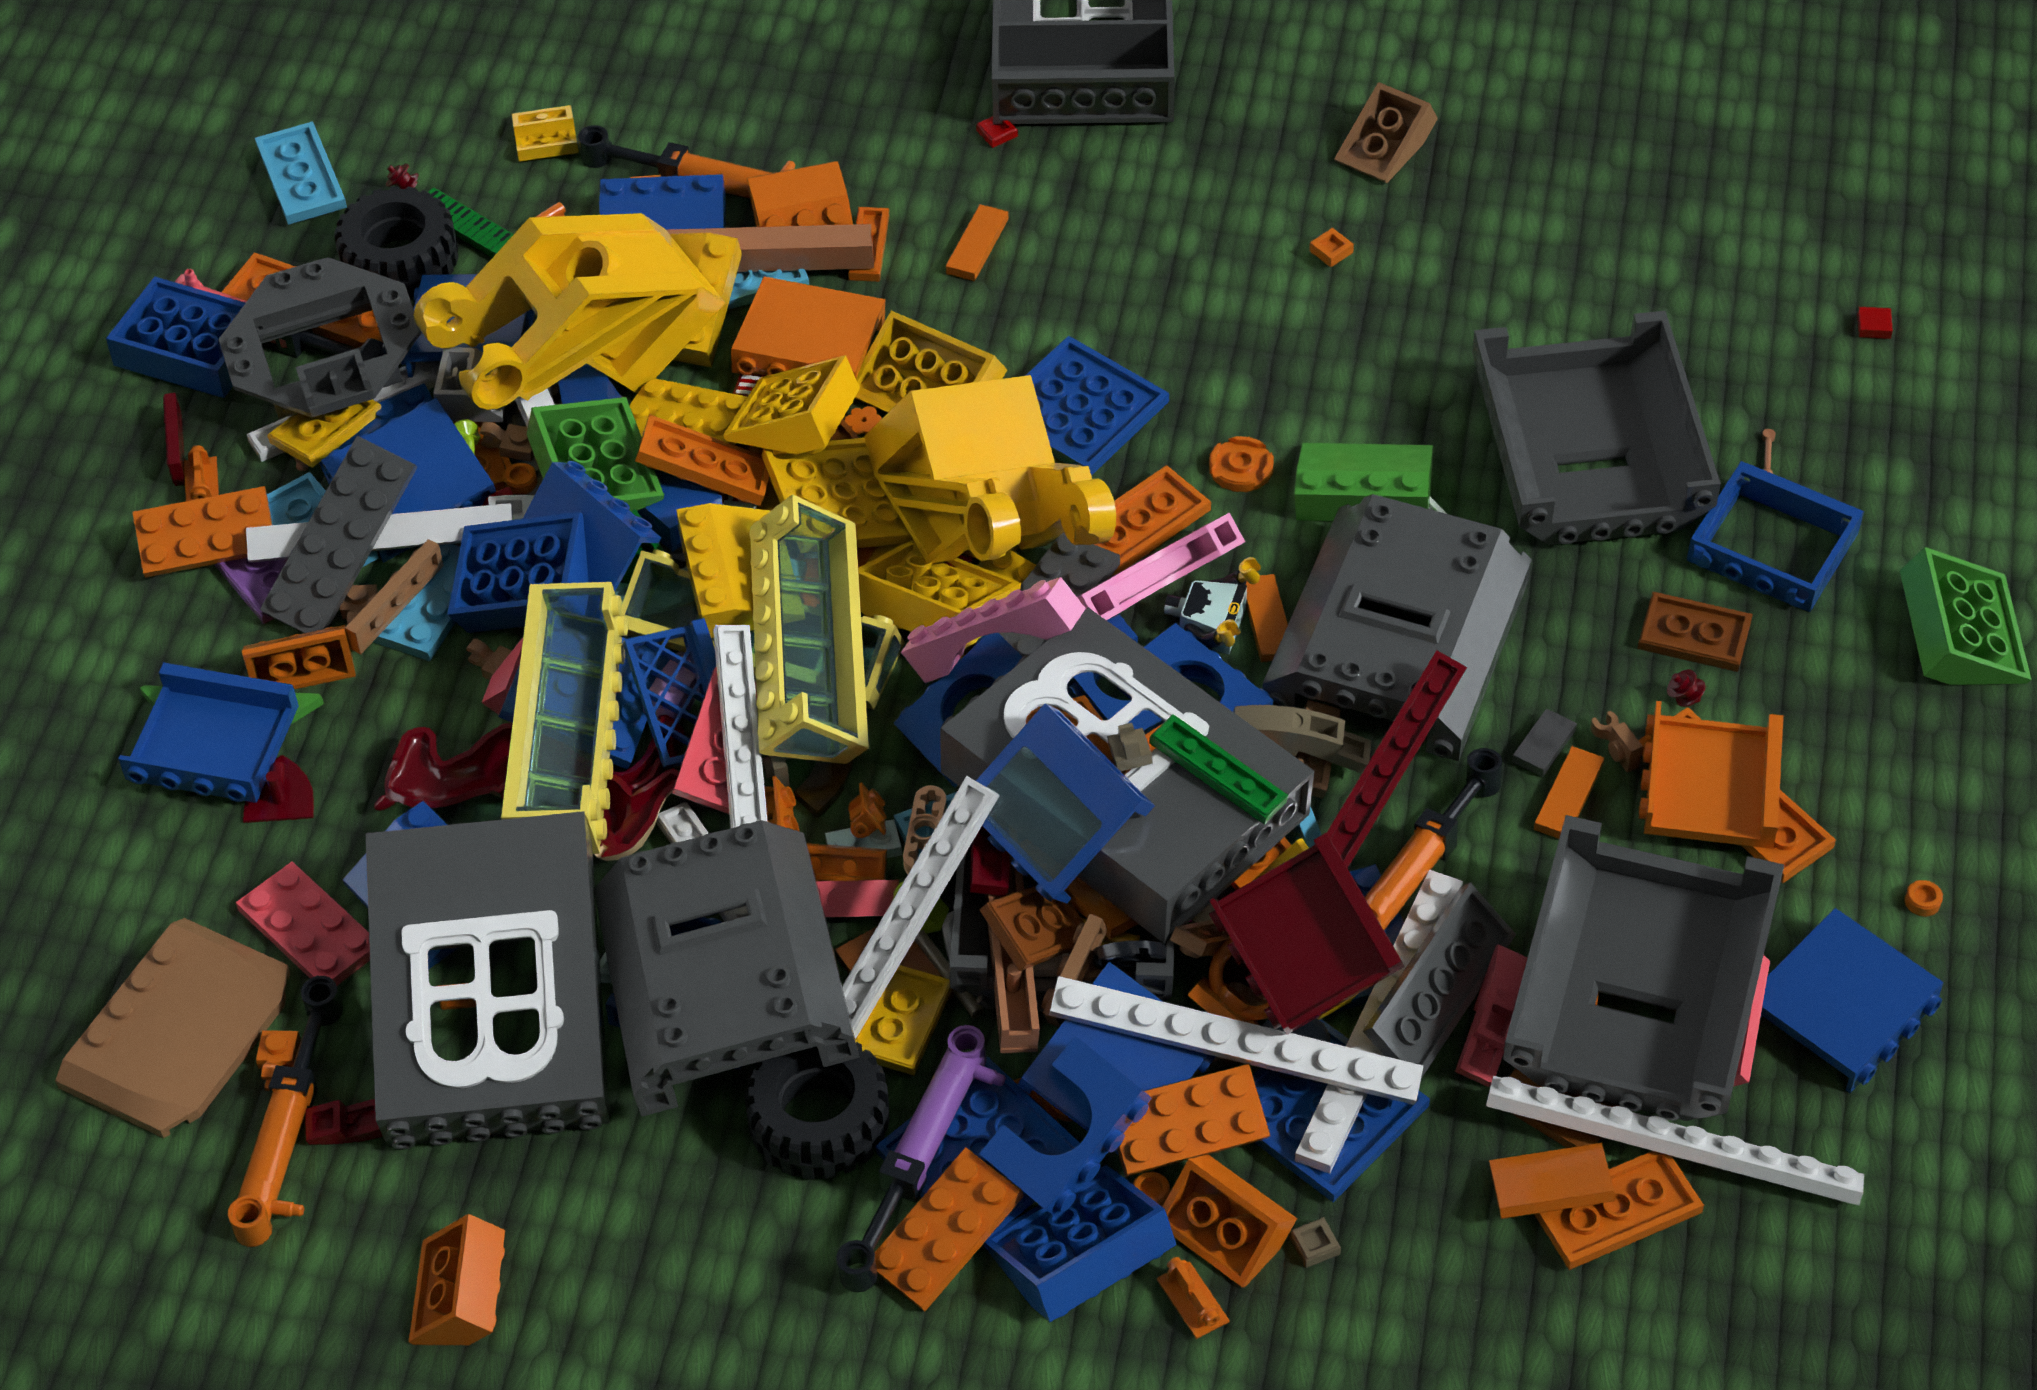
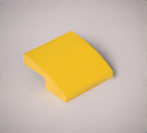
[512,105,579,162]

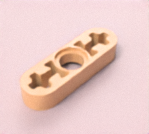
[903,785,947,874]

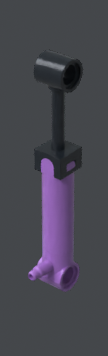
[836,1025,1006,1293]

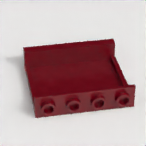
[1209,833,1405,1035]

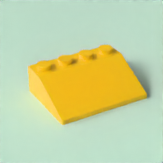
[670,232,742,368]
[855,310,1007,413]
[723,355,860,454]
[676,503,805,638]
[858,540,1021,648]

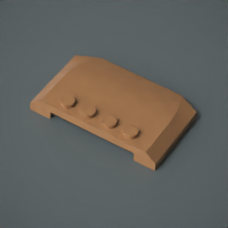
[55,918,290,1138]

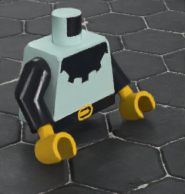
[1164,557,1261,655]

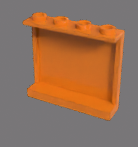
[731,276,885,378]
[1638,701,1784,849]

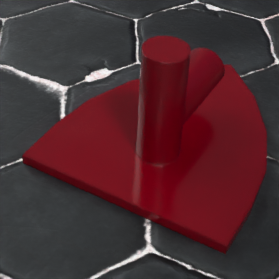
[243,755,314,823]

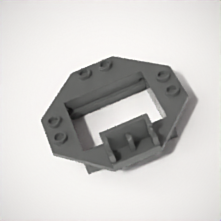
[219,257,421,419]

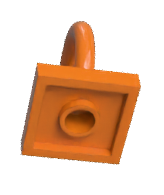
[1188,938,1270,1025]

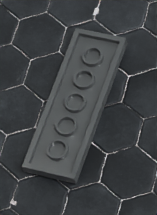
[260,436,417,633]
[973,533,1120,689]
[1363,882,1516,1078]

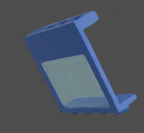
[976,703,1155,904]

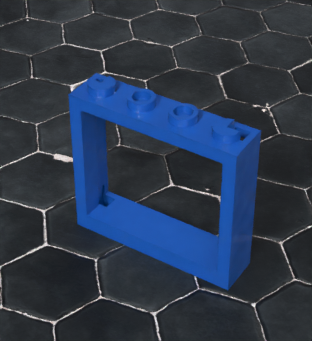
[1687,461,1864,612]

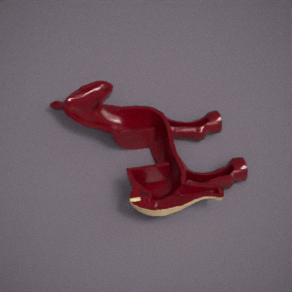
[374,715,686,861]

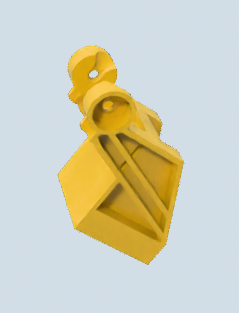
[413,213,725,410]
[864,375,1116,564]

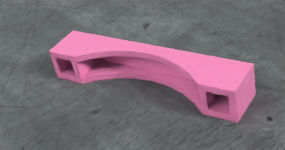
[1077,512,1245,620]
[901,577,1085,683]

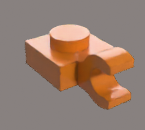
[256,1030,301,1091]

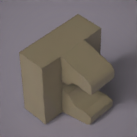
[1107,723,1153,771]

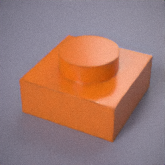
[1309,228,1354,267]

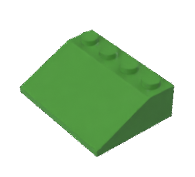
[526,397,664,511]
[1295,443,1433,521]
[1900,547,2032,685]

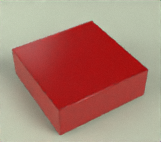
[976,116,1018,148]
[1857,307,1893,339]

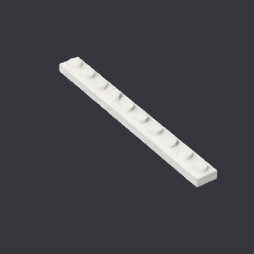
[1295,870,1463,1174]
[1049,976,1423,1105]
[1486,1076,1864,1206]

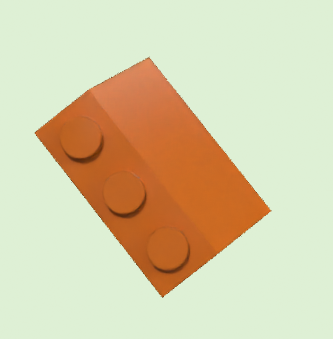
[747,161,853,227]
[242,625,356,690]
[1162,1155,1297,1288]
[409,1214,505,1345]

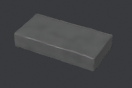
[1512,709,1577,777]

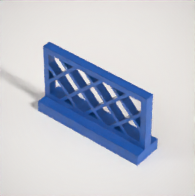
[622,618,716,769]

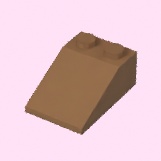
[1334,82,1438,183]

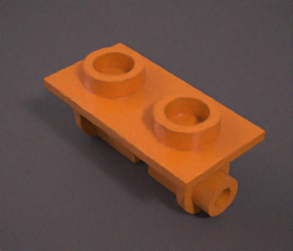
[184,445,219,501]
[764,776,799,831]
[848,782,887,838]
[1157,1257,1230,1339]

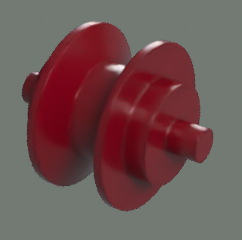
[386,163,419,189]
[1667,669,1706,707]

